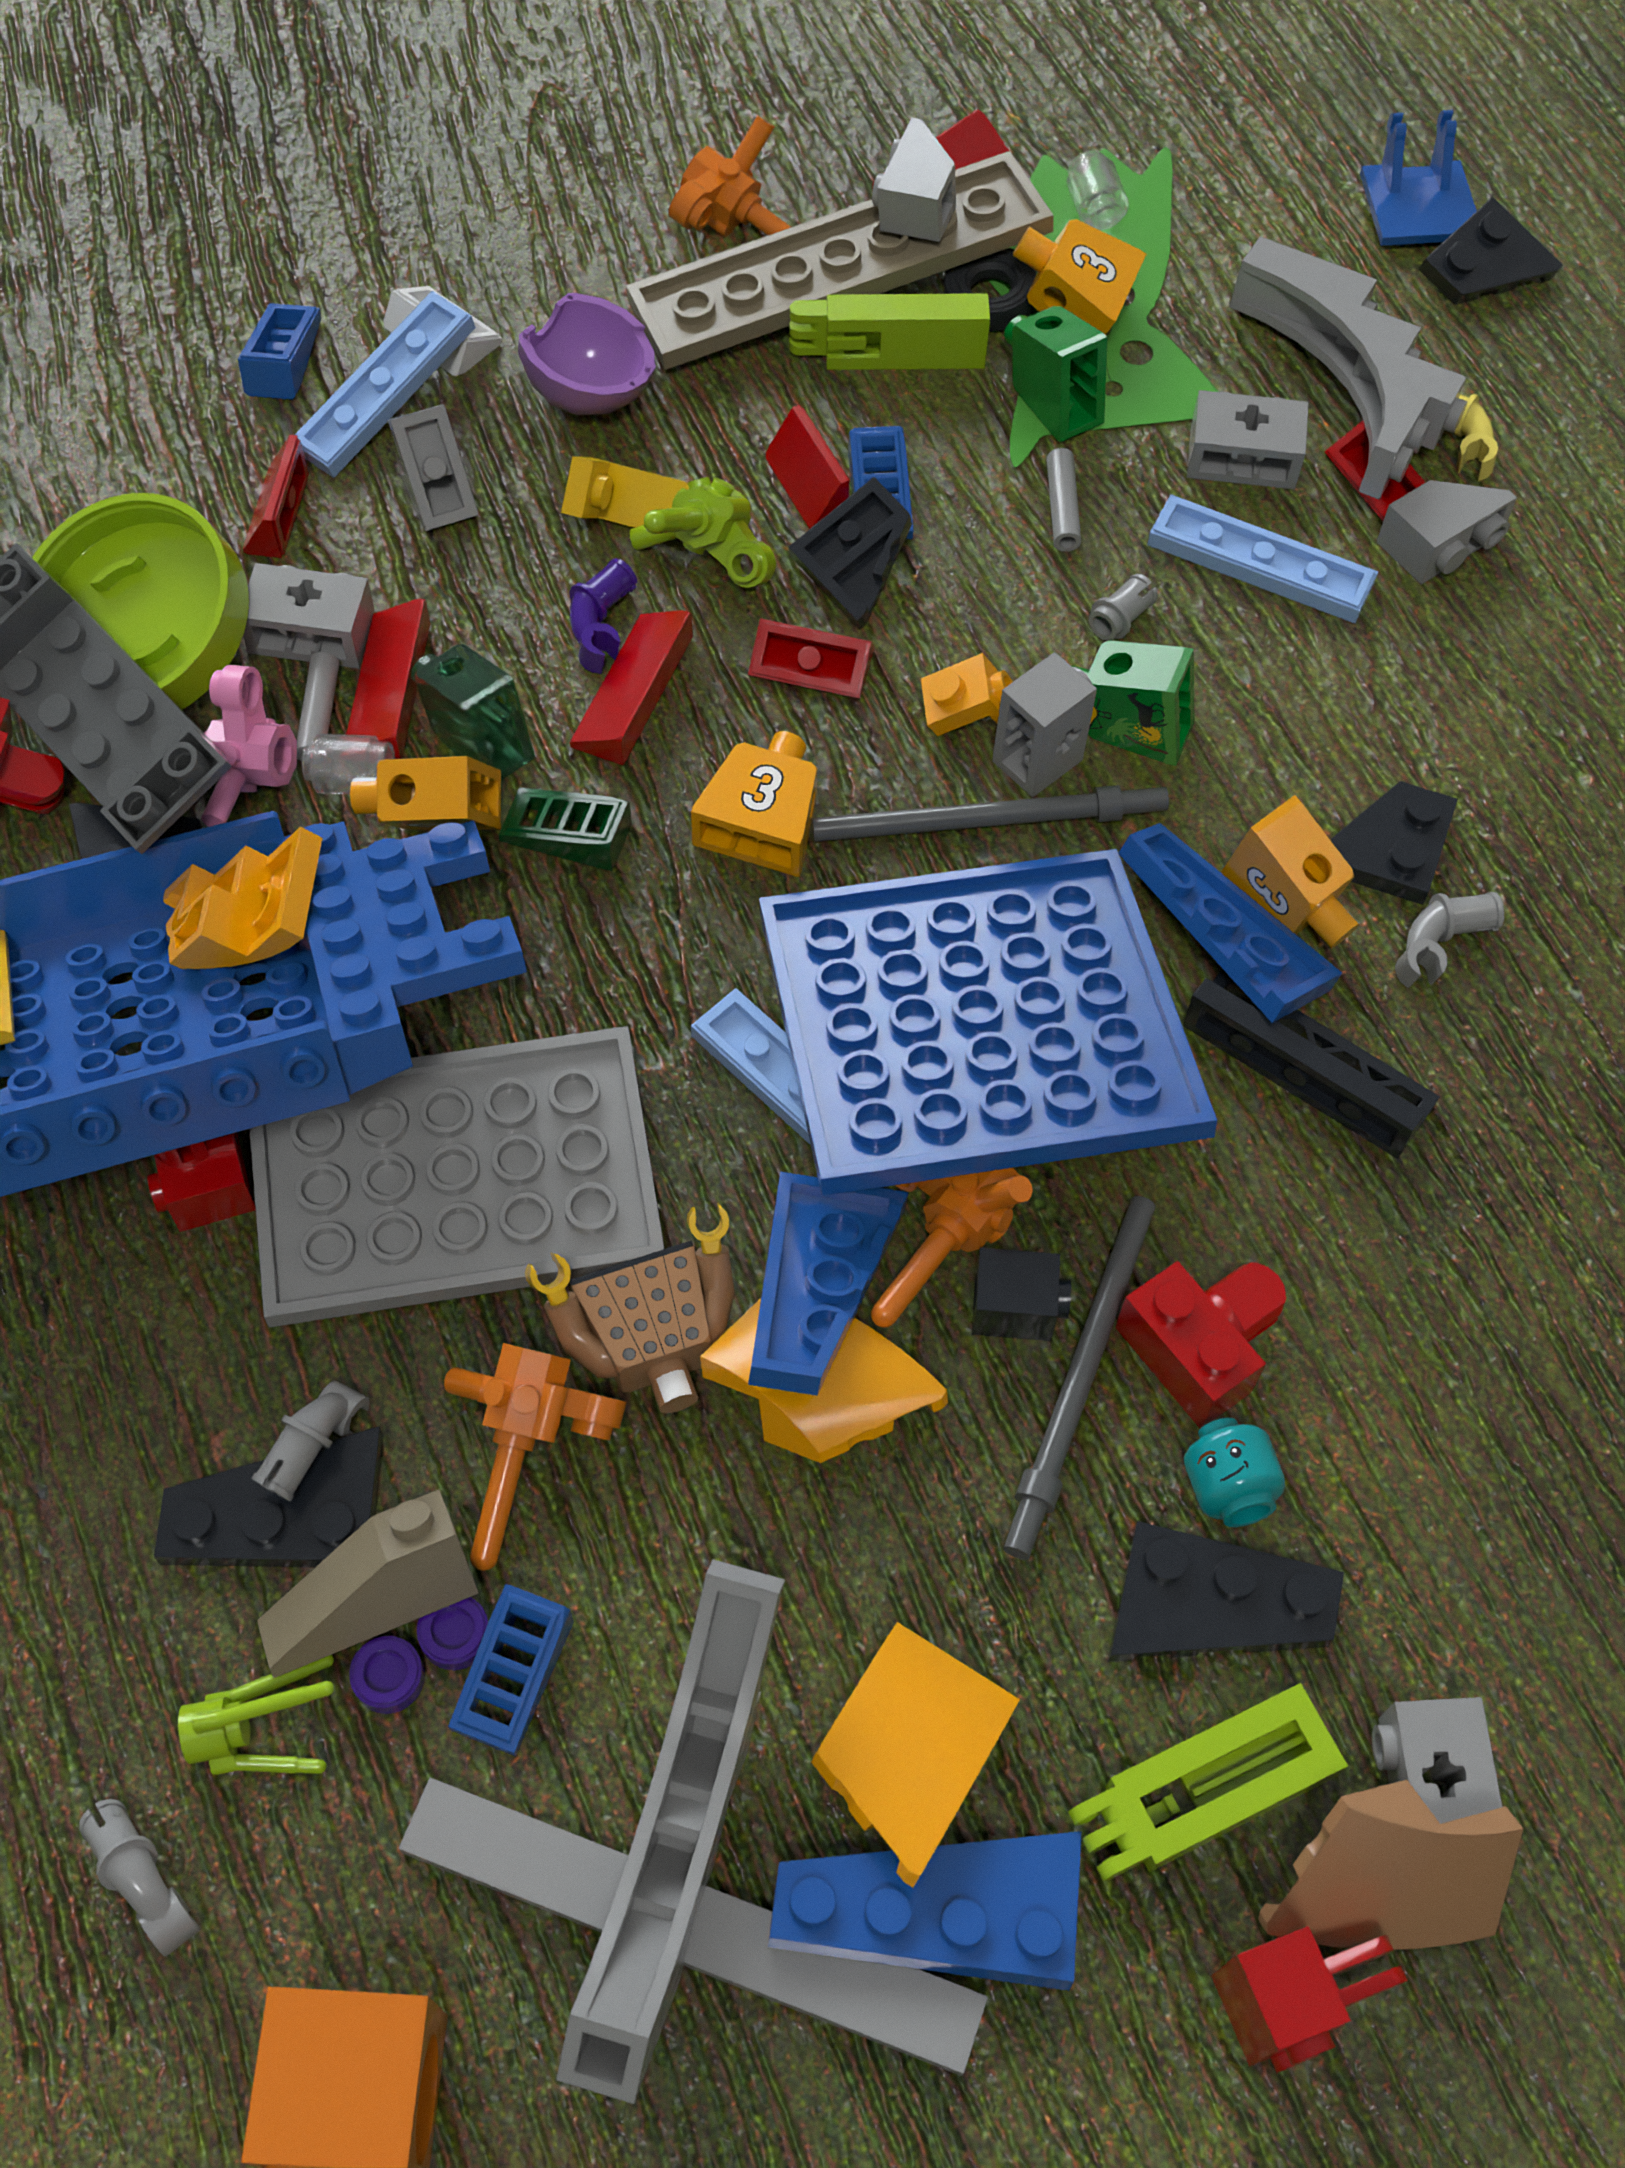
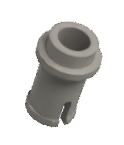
[1089,574,1158,641]

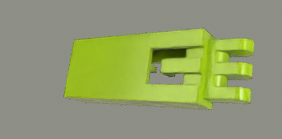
[789,293,990,370]
[1068,1683,1348,1882]

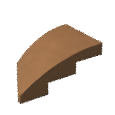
[1258,1780,1524,1950]

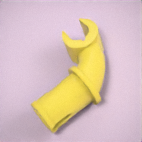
[1455,394,1498,481]

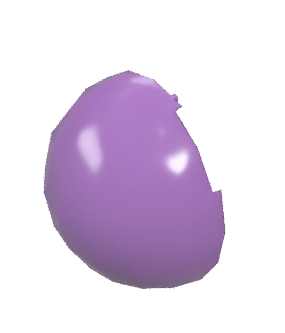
[518,293,656,415]

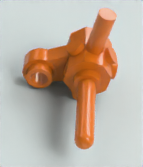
[668,115,791,237]
[871,1168,1033,1328]
[444,1343,627,1571]

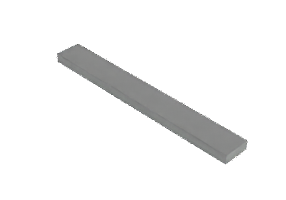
[399,1778,988,2076]

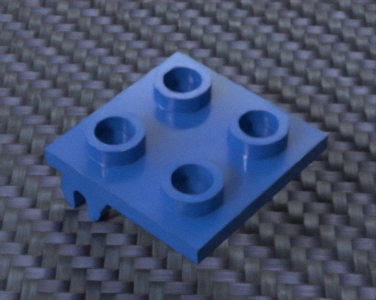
[1360,110,1477,246]

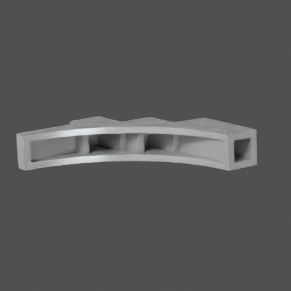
[1229,237,1467,499]
[556,1559,785,2104]

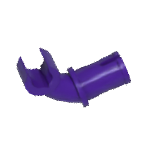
[569,558,637,674]

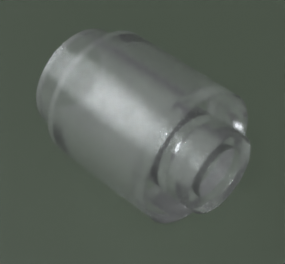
[1066,151,1129,230]
[302,734,395,795]

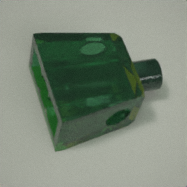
[411,644,536,780]

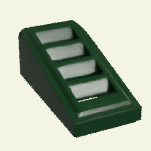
[498,787,632,872]

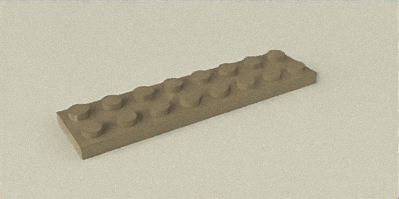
[626,151,1054,370]

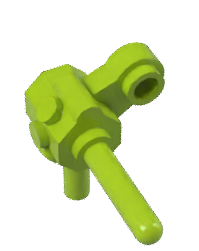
[629,477,776,588]

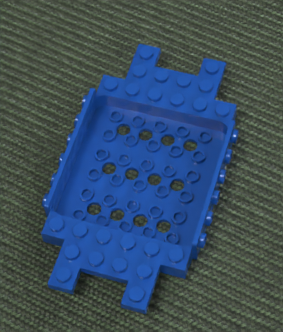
[0,811,527,1197]

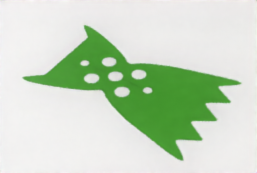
[987,147,1219,468]

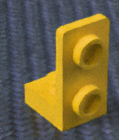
[561,456,689,539]

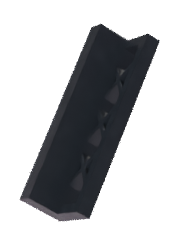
[1183,969,1440,1159]

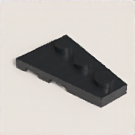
[154,1426,384,1568]
[1107,1521,1344,1662]

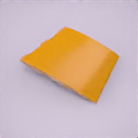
[163,827,322,969]
[700,1298,948,1463]
[811,1622,1020,1888]

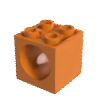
[241,1986,448,2168]

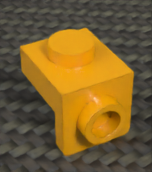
[921,653,1013,736]

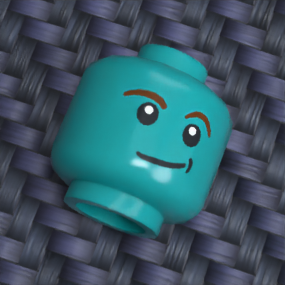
[1184,1418,1285,1527]

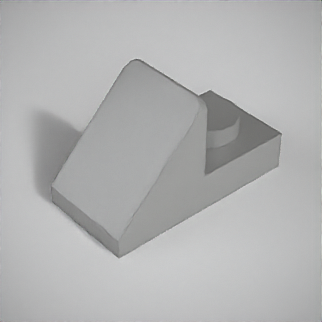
[388,404,479,531]

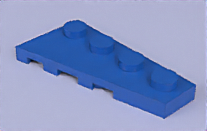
[1118,823,1342,1023]
[748,1172,909,1396]
[768,1831,1082,1991]

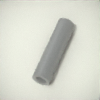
[1046,448,1081,551]
[297,652,340,764]

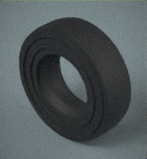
[944,248,1037,332]

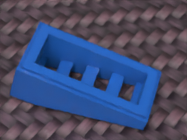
[238,303,321,399]
[848,426,913,539]
[448,1584,574,1757]

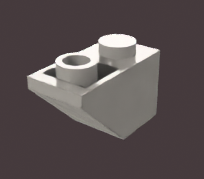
[872,118,956,242]
[1376,480,1517,584]

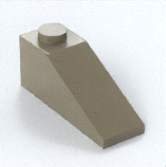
[257,1489,479,1678]

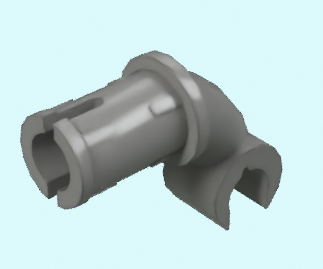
[1395,892,1504,988]
[251,1380,370,1502]
[79,1799,201,1957]

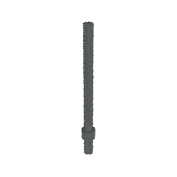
[812,785,1169,842]
[1003,1196,1156,1560]

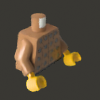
[525,1203,735,1413]

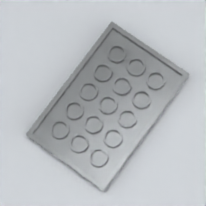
[250,1026,664,1327]

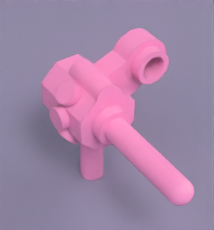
[201,665,297,827]

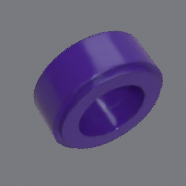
[417,1597,489,1670]
[349,1636,425,1714]

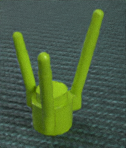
[178,1655,335,1776]

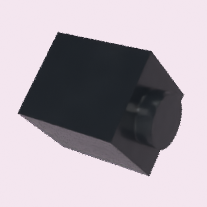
[972,1247,1071,1341]

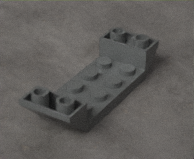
[0,543,232,854]

